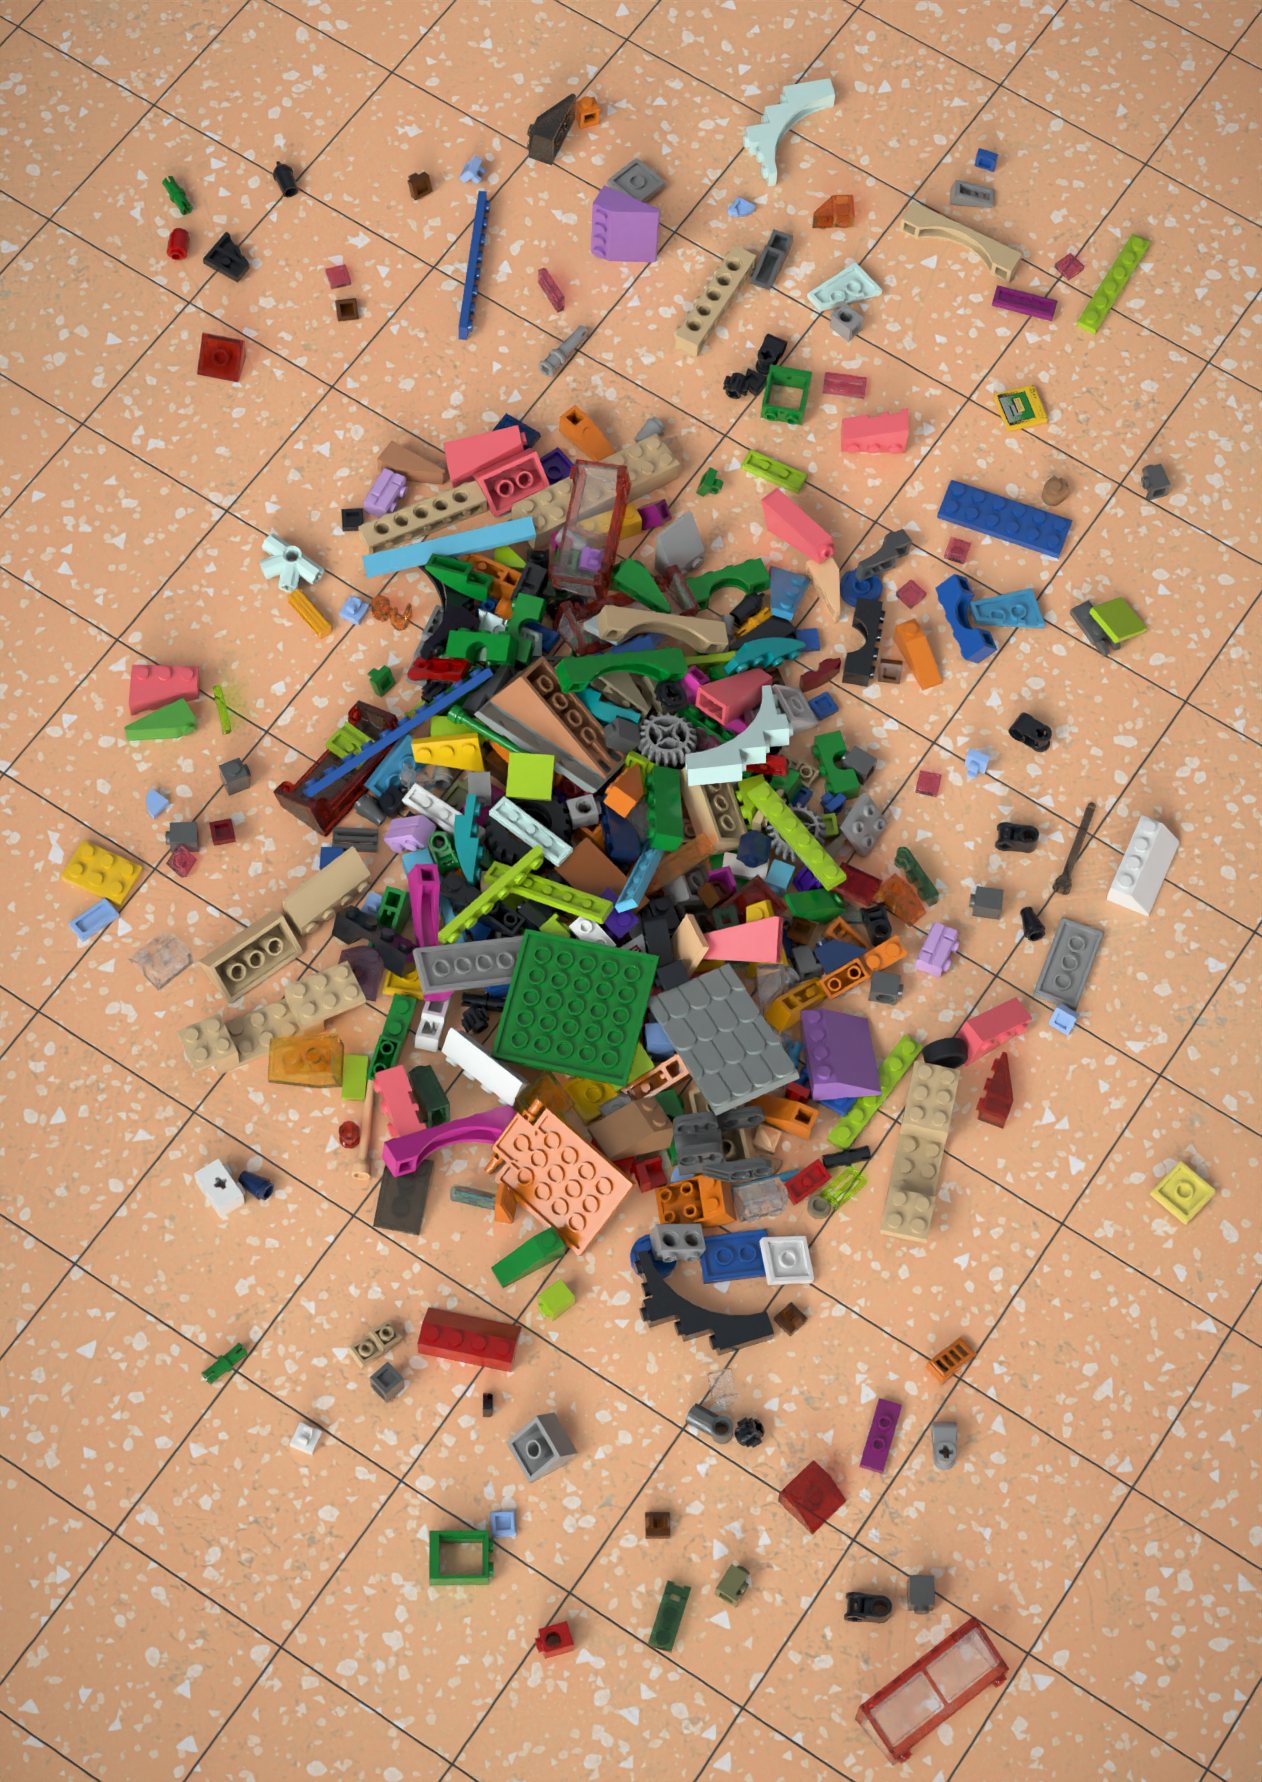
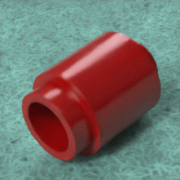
[166,228,190,261]

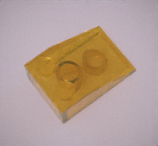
[267,1033,344,1089]

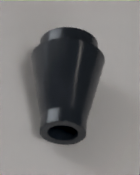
[1020,907,1045,941]

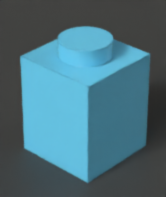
[763,859,795,899]

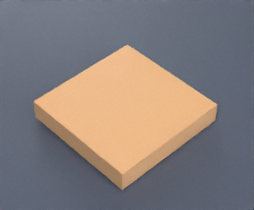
[670,914,710,978]

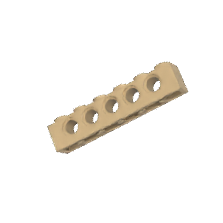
[673,246,757,357]
[358,480,487,555]

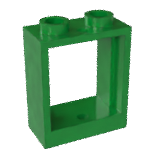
[760,364,812,425]
[429,1530,494,1586]

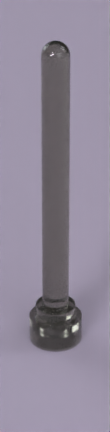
[1052,802,1096,895]

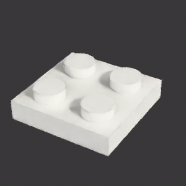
[759,1236,815,1285]

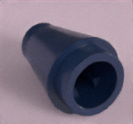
[238,1170,274,1200]

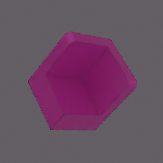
[637,499,672,530]
[707,866,737,898]

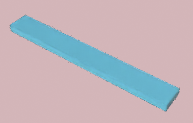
[362,516,537,578]

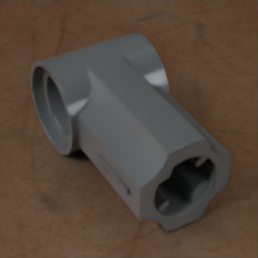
[685,1403,733,1444]

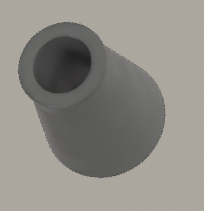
[353,794,387,826]

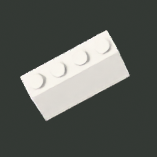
[1106,815,1180,916]
[441,1027,534,1108]

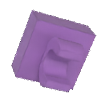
[578,546,605,574]

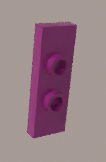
[992,285,1058,321]
[859,1398,902,1474]

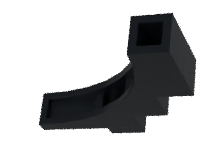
[418,557,481,661]
[634,1250,774,1356]

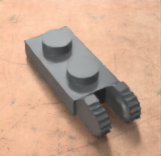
[1070,600,1121,656]

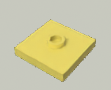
[1150,1161,1216,1225]

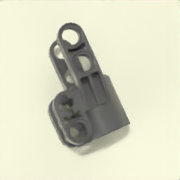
[672,1106,773,1183]

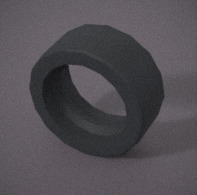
[922,1037,968,1069]

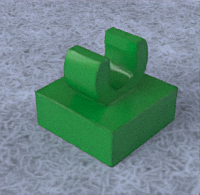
[696,467,724,497]
[367,665,396,697]

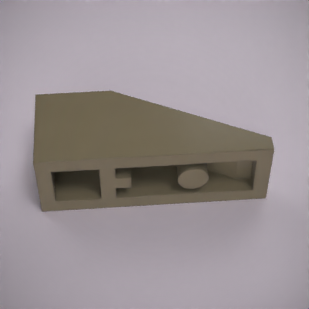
[589,672,650,722]

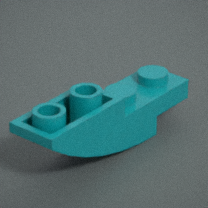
[724,637,806,675]
[574,688,641,728]
[454,794,485,888]

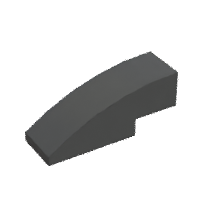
[750,229,794,291]

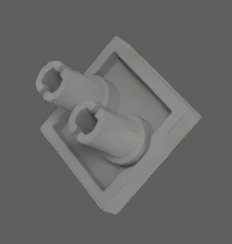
[836,794,888,857]

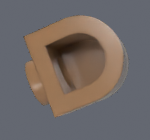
[1042,475,1069,506]

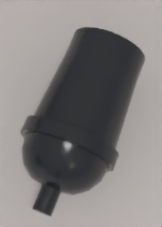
[273,161,299,197]
[729,592,765,626]

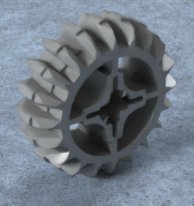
[638,712,697,768]
[766,803,827,863]

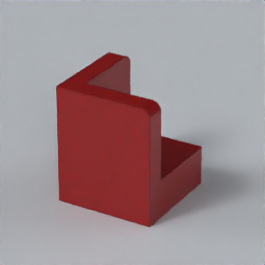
[634,1156,667,1193]

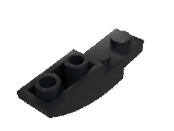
[439,871,526,937]

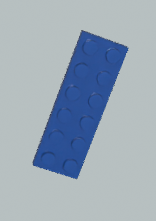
[937,480,1073,559]

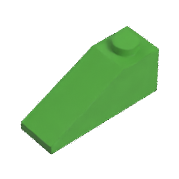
[124,698,197,741]

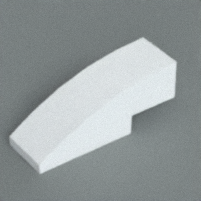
[415,994,453,1052]

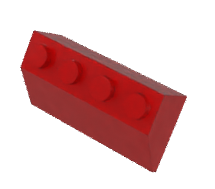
[417,1307,522,1373]

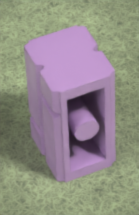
[364,468,408,518]
[384,815,436,853]
[915,922,961,978]

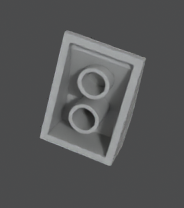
[654,510,705,585]

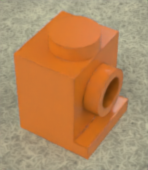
[573,96,600,129]

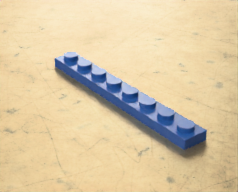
[459,191,490,340]

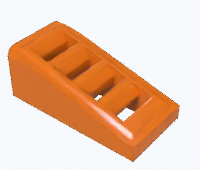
[821,916,872,958]
[494,1182,517,1224]
[926,1336,977,1385]

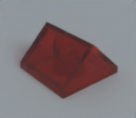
[197,332,246,382]
[831,862,883,907]

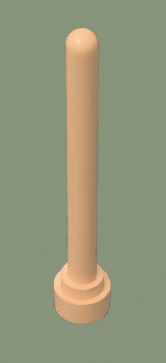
[351,1079,375,1180]

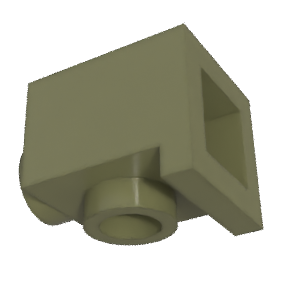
[715,1564,750,1608]

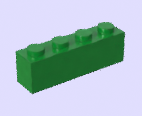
[644,765,683,852]

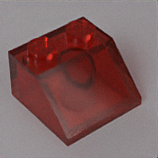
[778,1460,846,1535]

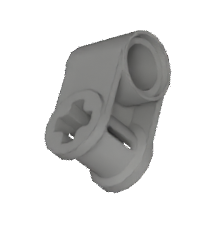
[931,1422,957,1470]

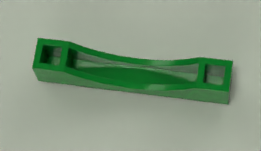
[555,647,689,693]

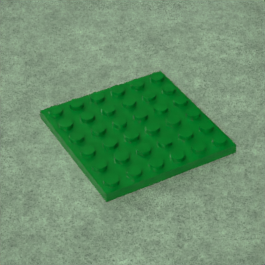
[491,929,660,1088]

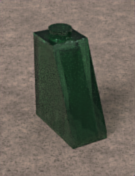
[408,1065,450,1129]

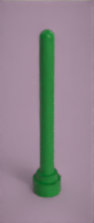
[447,704,531,754]

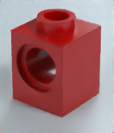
[535,1621,574,1659]

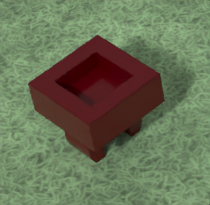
[209,818,236,846]

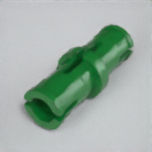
[162,176,193,215]
[201,1342,248,1385]

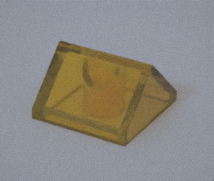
[515,1070,576,1123]

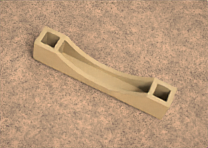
[899,202,1022,283]
[597,605,728,654]

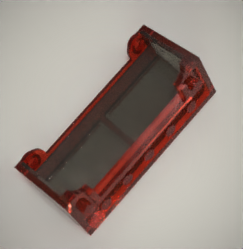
[273,700,399,837]

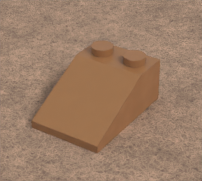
[587,1096,674,1161]

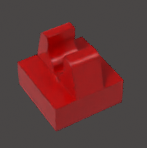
[785,1081,811,1105]

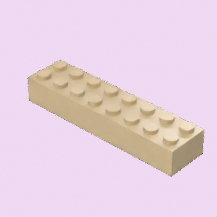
[511,433,680,550]

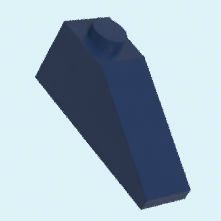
[599,794,642,864]

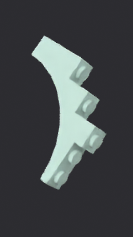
[743,78,835,186]
[685,685,793,786]

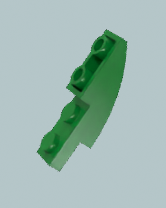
[366,993,418,1081]

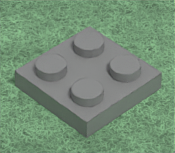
[607,158,665,203]

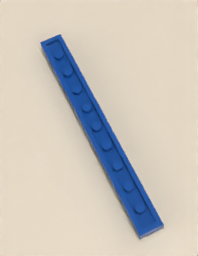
[302,667,494,798]

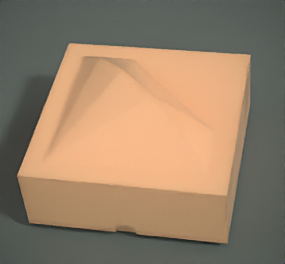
[753,1124,782,1155]

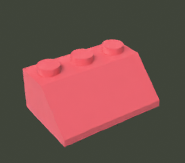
[472,448,550,517]

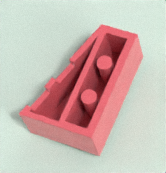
[841,408,909,454]
[129,664,200,716]
[955,997,1032,1067]
[372,1064,426,1138]

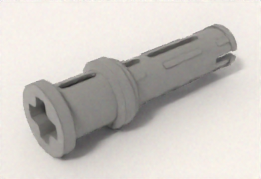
[538,325,589,377]

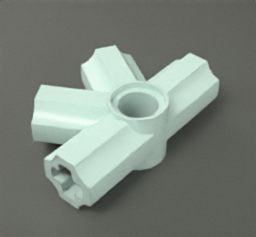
[259,533,324,593]

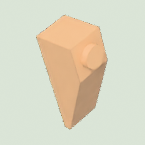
[804,556,840,623]

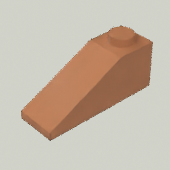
[377,441,446,485]

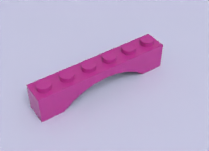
[407,864,454,1002]
[382,1105,516,1177]

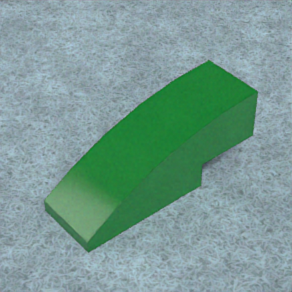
[425,553,494,602]

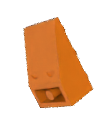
[655,1174,737,1229]

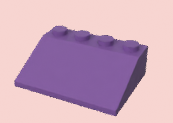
[591,185,660,262]
[799,1009,882,1101]

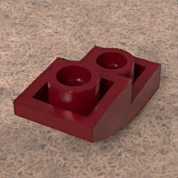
[799,658,841,693]

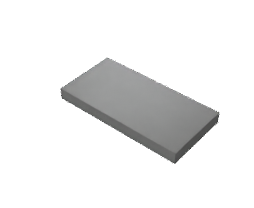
[1033,917,1105,1012]

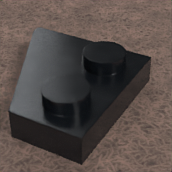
[203,232,250,283]

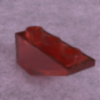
[976,1052,1014,1129]

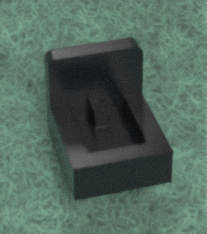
[376,783,409,819]

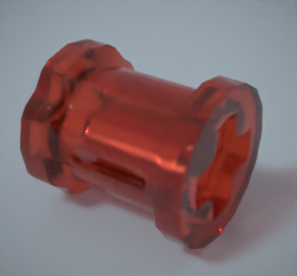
[338,1121,360,1149]

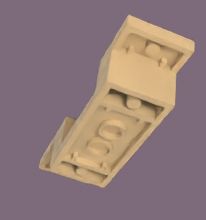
[177,961,366,1076]
[880,1061,961,1243]

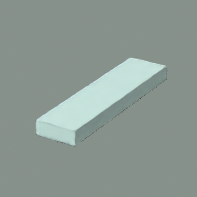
[489,796,573,867]

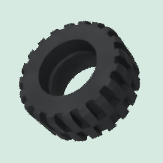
[485,792,571,875]

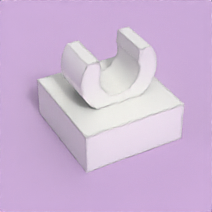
[290,1422,322,1455]

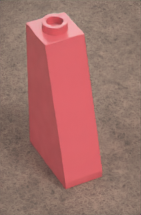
[443,425,527,488]
[761,488,835,565]
[696,667,773,726]
[702,916,784,964]

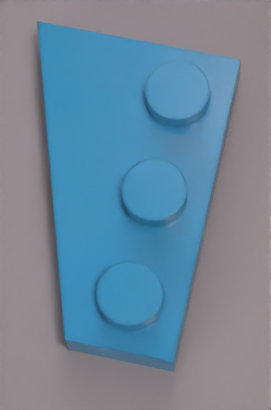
[769,565,811,621]
[969,588,1045,629]
[364,733,427,798]

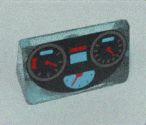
[450,1184,496,1210]

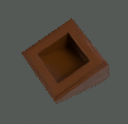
[335,298,359,322]
[697,880,732,909]

